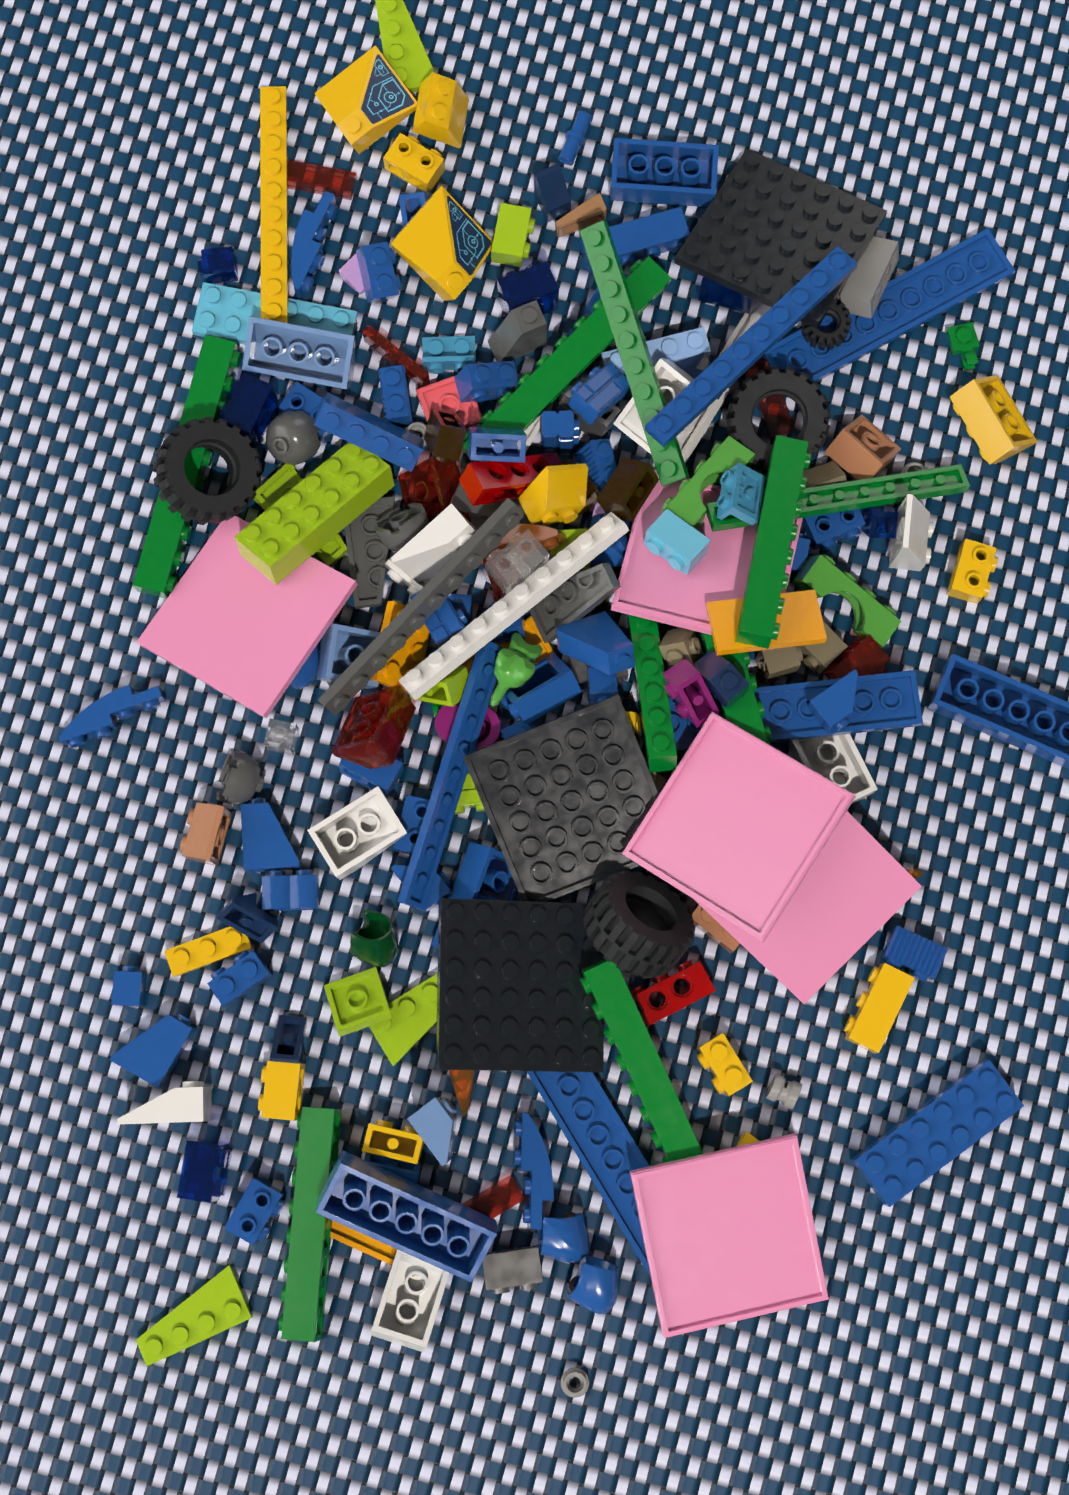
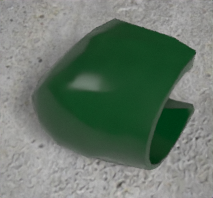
[350,910,398,968]

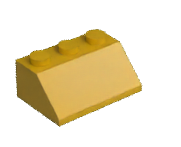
[950,375,1038,465]

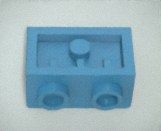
[422,336,476,374]
[716,463,765,526]

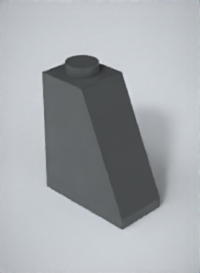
[488,300,547,362]

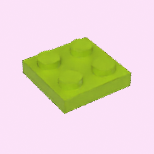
[324,967,393,1037]

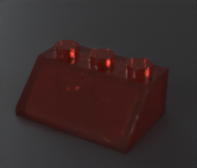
[398,456,471,522]
[331,685,416,769]

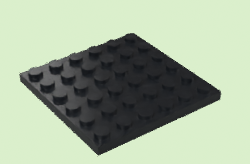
[674,149,887,329]
[463,694,659,902]
[436,898,604,1073]

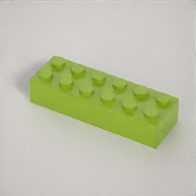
[234,442,395,585]

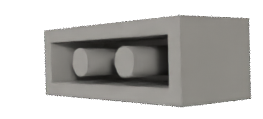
[838,236,899,319]

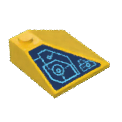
[314,45,417,154]
[390,186,493,301]

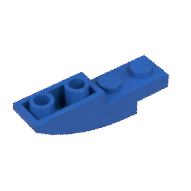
[291,191,338,299]
[59,685,166,748]
[513,1113,554,1229]

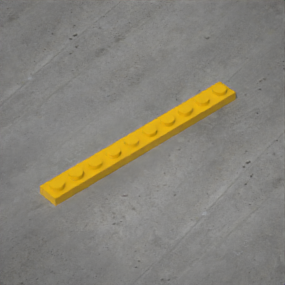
[260,86,288,323]

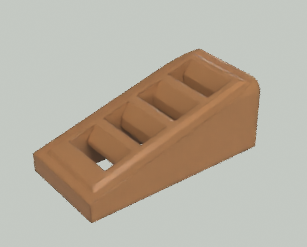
[556,193,607,237]

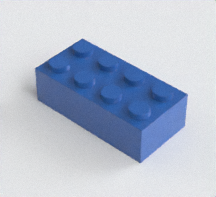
[610,138,719,207]

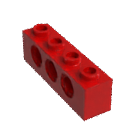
[459,453,563,506]
[630,959,716,1027]

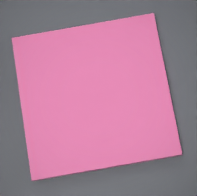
[611,469,803,650]
[137,516,358,719]
[622,712,856,943]
[694,811,922,1004]
[630,1133,829,1338]

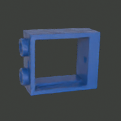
[501,653,582,725]

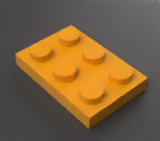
[370,601,430,695]

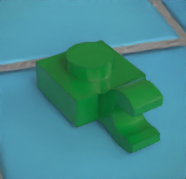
[946,322,980,371]

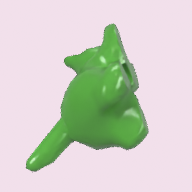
[490,633,543,707]

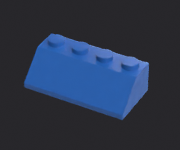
[431,842,518,948]

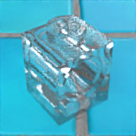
[264,718,300,755]

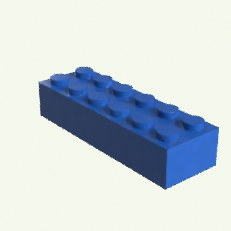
[926,654,1069,769]
[850,1060,1024,1207]
[315,1150,497,1283]

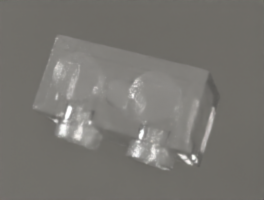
[485,529,549,594]

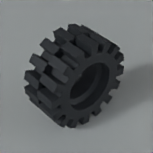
[801,299,852,351]

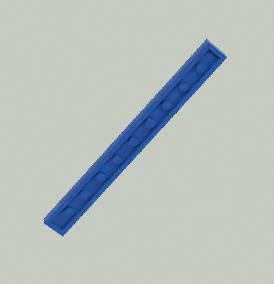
[644,246,857,448]
[397,641,503,911]

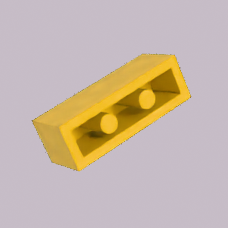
[844,963,915,1054]

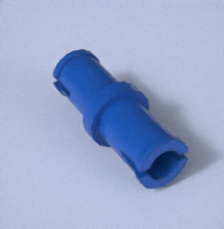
[558,110,593,166]

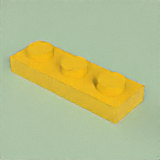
[164,927,253,977]

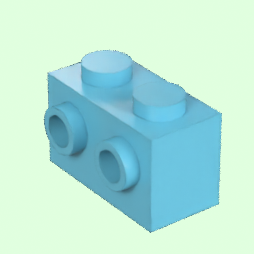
[644,509,711,575]

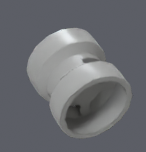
[766,1073,802,1110]

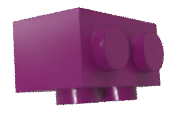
[662,659,720,728]

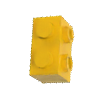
[383,133,445,192]
[946,539,998,604]
[696,1033,753,1096]
[258,1060,306,1121]
[362,1119,424,1164]

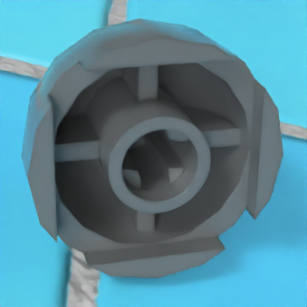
[266,410,321,465]
[374,503,430,552]
[216,748,264,805]

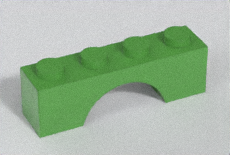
[661,436,755,530]
[792,554,901,648]

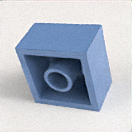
[316,624,380,689]

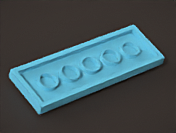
[192,282,358,345]

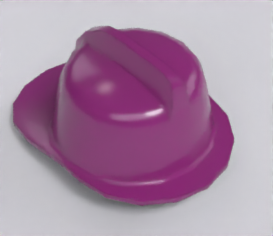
[435,702,501,749]

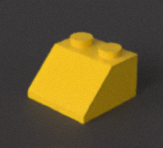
[412,72,469,148]
[518,463,588,526]

